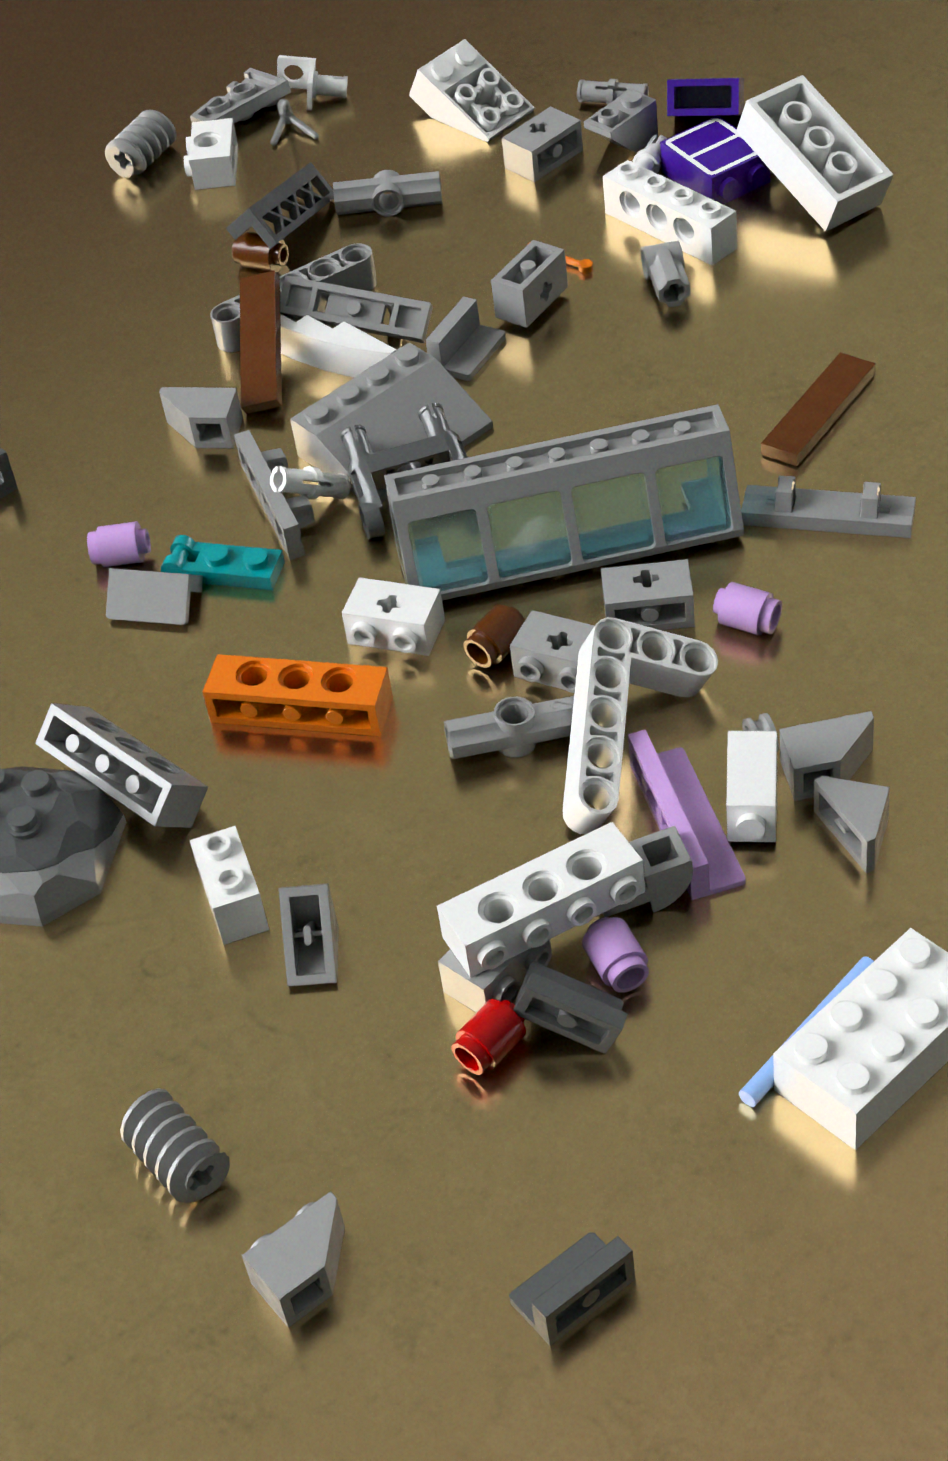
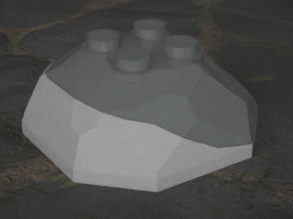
[0,766,126,927]

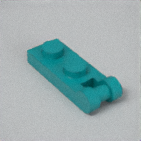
[161,535,285,590]

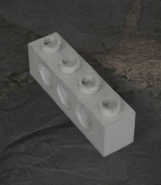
[35,703,208,828]

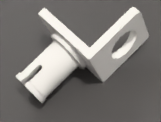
[277,55,348,110]

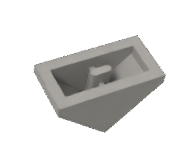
[814,776,890,874]
[278,883,339,986]

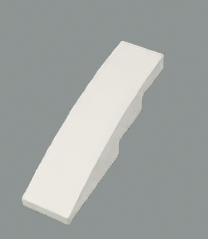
[280,314,397,377]

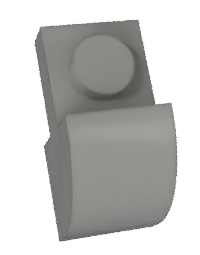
[602,826,693,917]

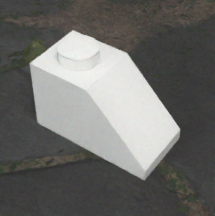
[726,731,778,842]

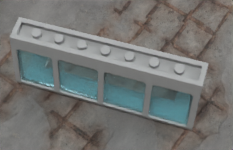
[384,404,744,600]

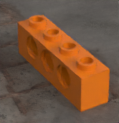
[202,654,393,737]

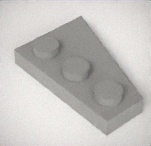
[190,68,291,123]

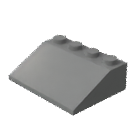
[290,342,493,503]

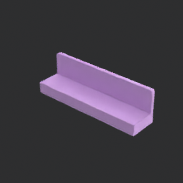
[628,729,746,900]

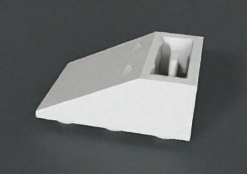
[409,39,535,142]

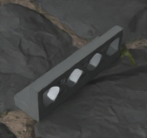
[226,162,334,249]

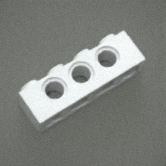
[603,160,737,266]
[437,822,645,978]

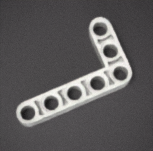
[562,617,718,834]

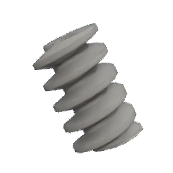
[105,110,177,178]
[120,1088,230,1203]

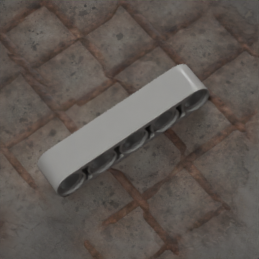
[210,243,377,352]

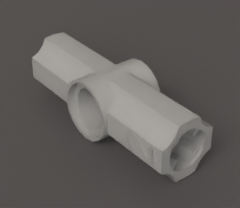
[333,170,443,217]
[444,696,574,759]

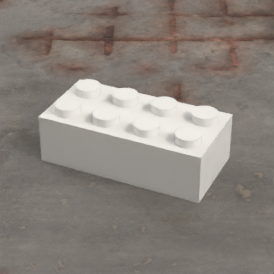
[736,75,894,232]
[773,928,948,1150]

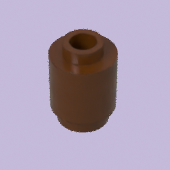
[232,232,289,272]
[463,604,525,668]

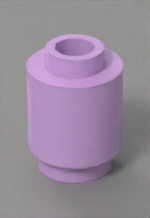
[87,521,151,567]
[713,582,782,635]
[582,917,649,992]

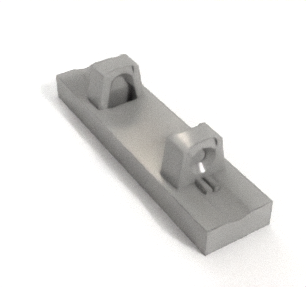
[280,275,433,343]
[234,430,315,560]
[741,476,916,538]

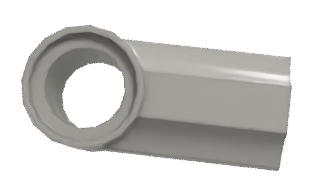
[640,240,691,307]

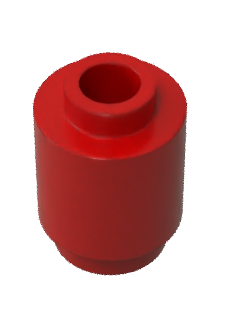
[451,999,526,1075]

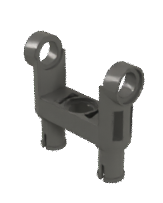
[340,403,473,540]

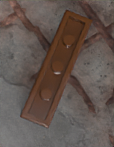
[240,270,282,414]
[761,352,876,466]

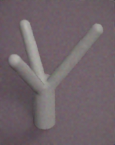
[270,99,319,146]

